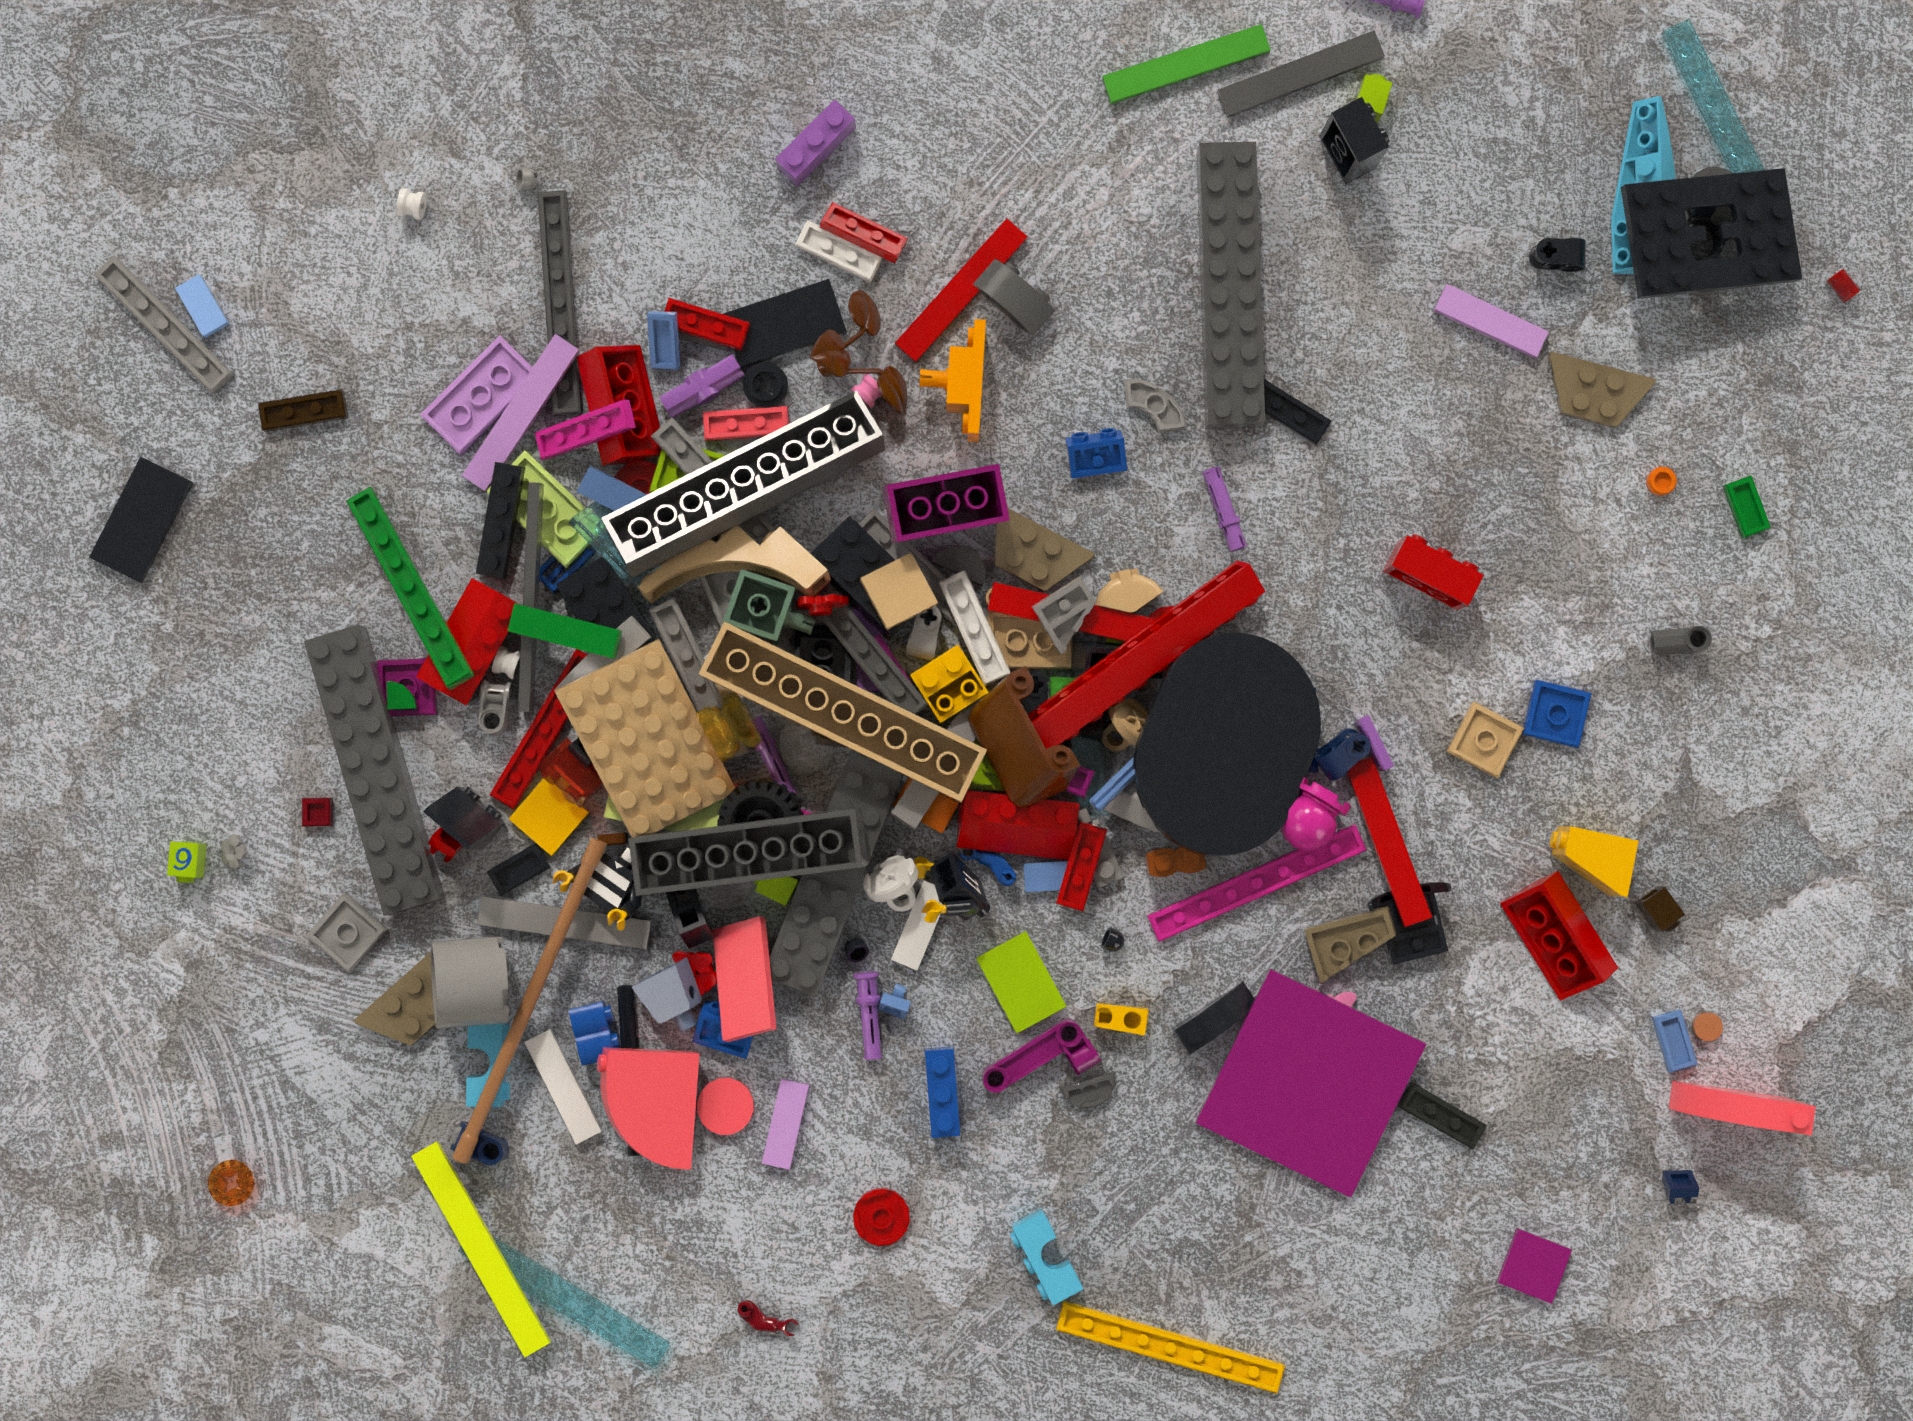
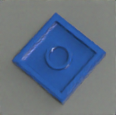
[1522,679,1592,748]

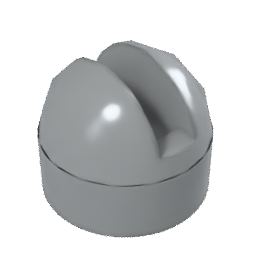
[516,167,538,190]

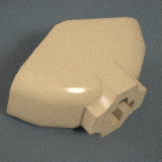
[1094,568,1164,614]

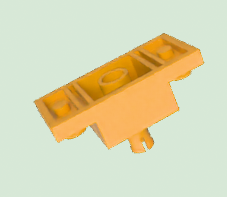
[919,319,986,442]

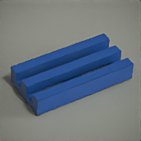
[540,548,594,594]

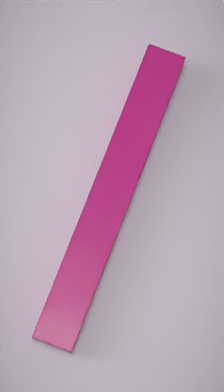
[1147,824,1367,942]

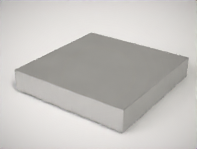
[306,892,388,973]

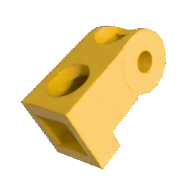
[1093,1003,1149,1035]

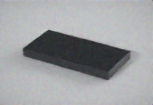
[723,279,847,368]
[89,456,194,583]

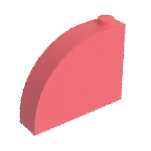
[597,1047,700,1170]
[1669,1080,1816,1136]

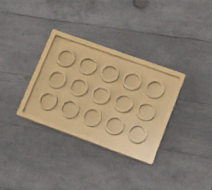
[555,639,736,837]

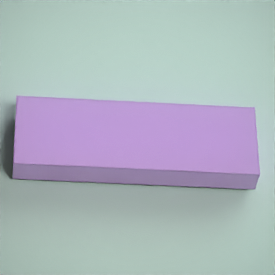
[762,1078,809,1170]

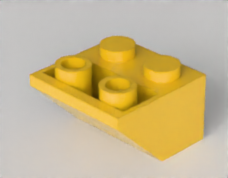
[910,645,989,723]

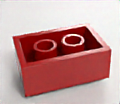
[1382,534,1484,611]

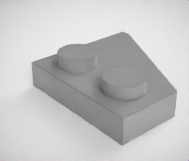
[1032,576,1096,654]

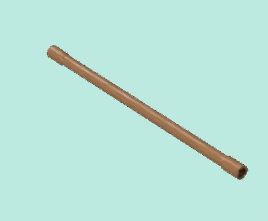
[452,837,607,1164]

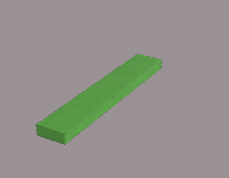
[1102,24,1271,105]

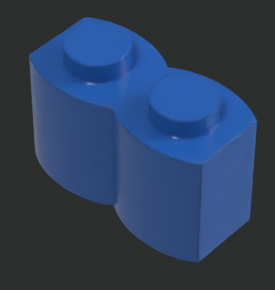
[569,1000,621,1066]

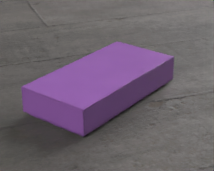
[1355,715,1394,771]

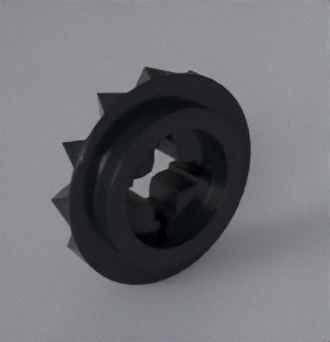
[743,363,788,408]

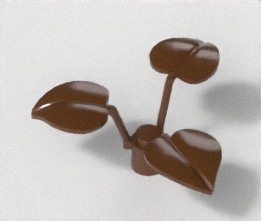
[809,289,907,415]

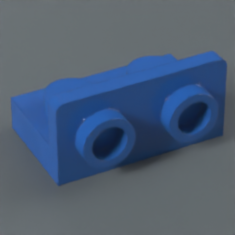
[1065,428,1127,479]
[692,1001,754,1059]

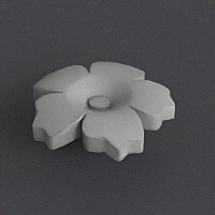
[221,834,248,870]

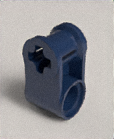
[1313,728,1371,781]
[450,1121,509,1165]

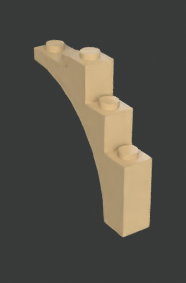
[638,525,831,604]

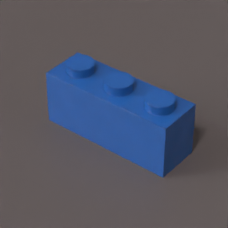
[925,1046,960,1138]

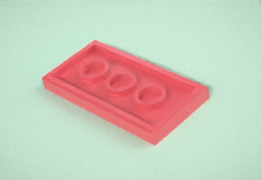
[713,916,776,1042]

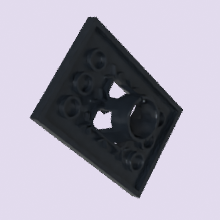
[1621,168,1802,299]

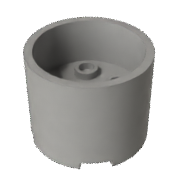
[431,936,509,1029]

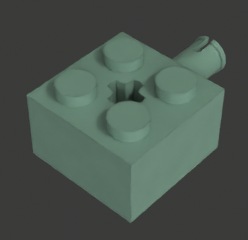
[722,569,817,646]

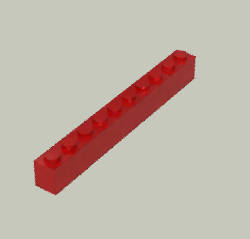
[1027,560,1266,749]

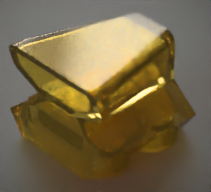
[695,692,761,762]

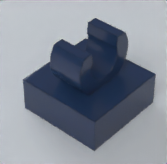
[1662,1170,1699,1204]

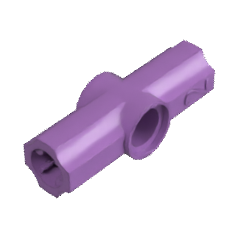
[659,355,745,419]

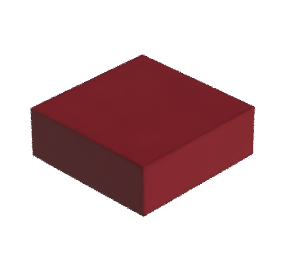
[302,798,333,827]

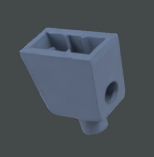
[632,957,702,1032]

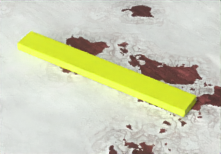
[411,1141,551,1358]

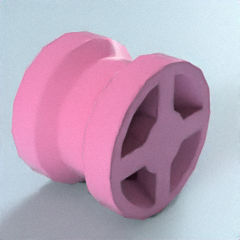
[851,374,883,409]

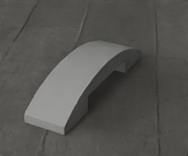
[554,616,651,691]

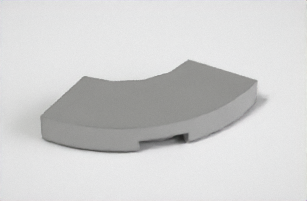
[1123,379,1187,433]

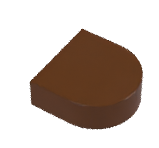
[597,832,628,846]

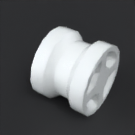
[396,188,427,220]
[492,645,521,679]

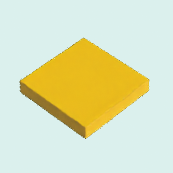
[509,776,590,856]

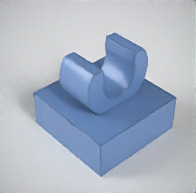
[878,984,911,1020]

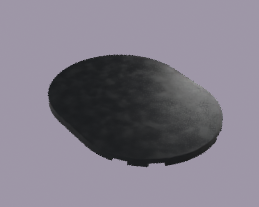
[1133,633,1321,856]

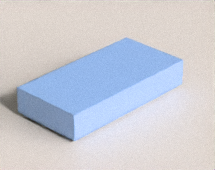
[175,274,230,338]

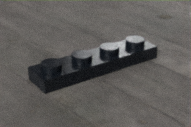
[475,462,526,579]

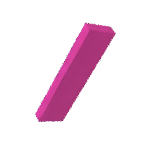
[535,400,636,460]

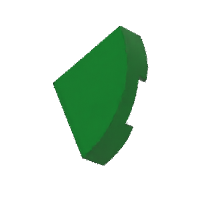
[387,681,418,710]

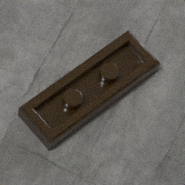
[258,389,348,432]

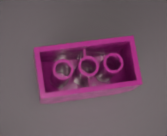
[882,464,1010,543]

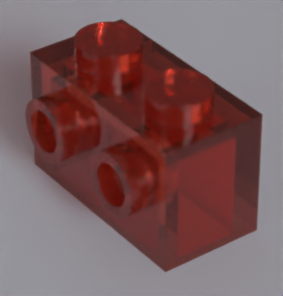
[539,738,604,808]

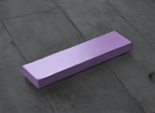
[1433,284,1549,359]

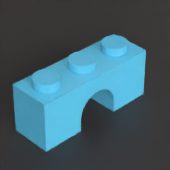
[466,1023,511,1107]
[1010,1208,1083,1305]

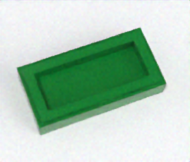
[1722,475,1771,539]

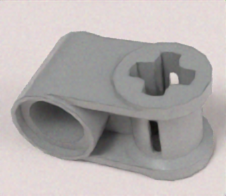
[905,606,941,661]
[478,680,513,736]

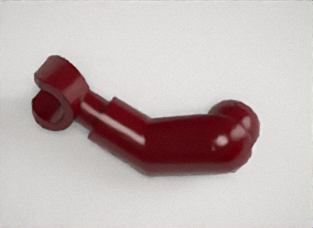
[737,1300,800,1336]

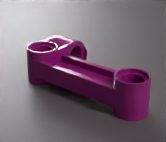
[982,1019,1102,1093]

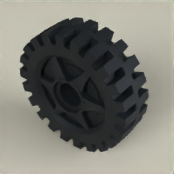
[717,778,804,826]

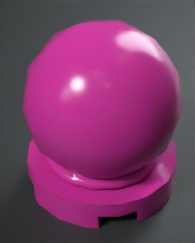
[1280,778,1352,851]

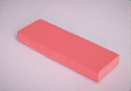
[703,406,789,442]

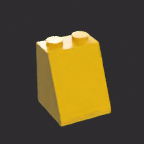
[1549,826,1639,897]

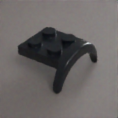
[1367,882,1452,965]

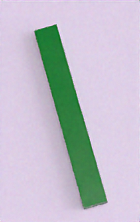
[346,486,475,690]

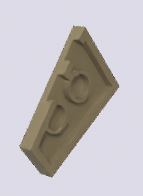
[1304,906,1396,984]

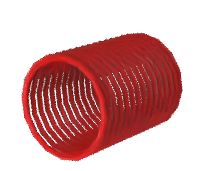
[1826,268,1861,303]

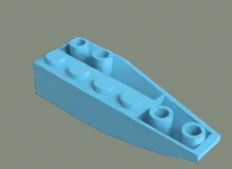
[1611,96,1676,274]

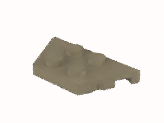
[1548,351,1656,428]
[995,508,1095,592]
[353,952,435,1046]

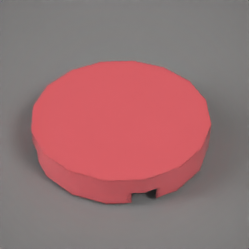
[697,1077,754,1135]

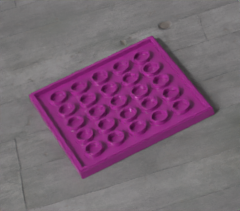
[1195,968,1427,1198]

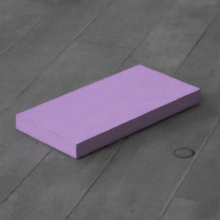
[420,335,533,456]

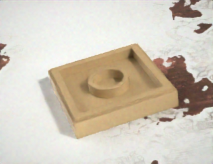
[860,553,938,630]
[1446,702,1524,778]

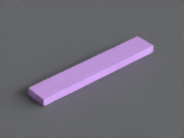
[462,334,580,491]

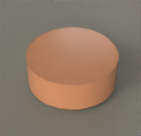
[1692,1012,1723,1041]

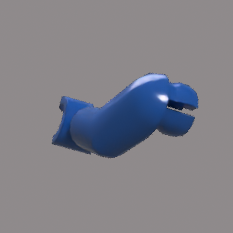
[959,849,1016,886]

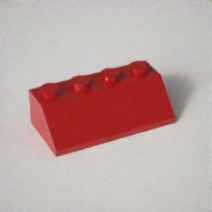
[576,345,662,466]
[416,578,519,706]
[956,790,1079,860]
[1500,870,1618,1001]

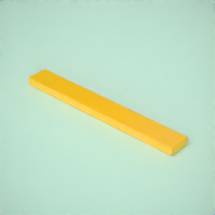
[1056,1300,1285,1394]

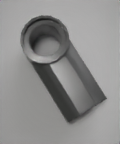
[1650,626,1712,656]

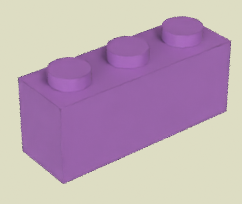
[775,99,856,187]

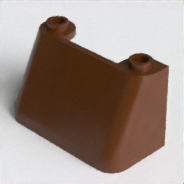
[968,666,1080,807]

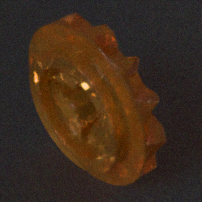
[208,1159,256,1206]

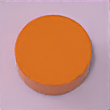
[1646,467,1677,496]

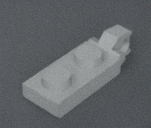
[1076,808,1124,888]

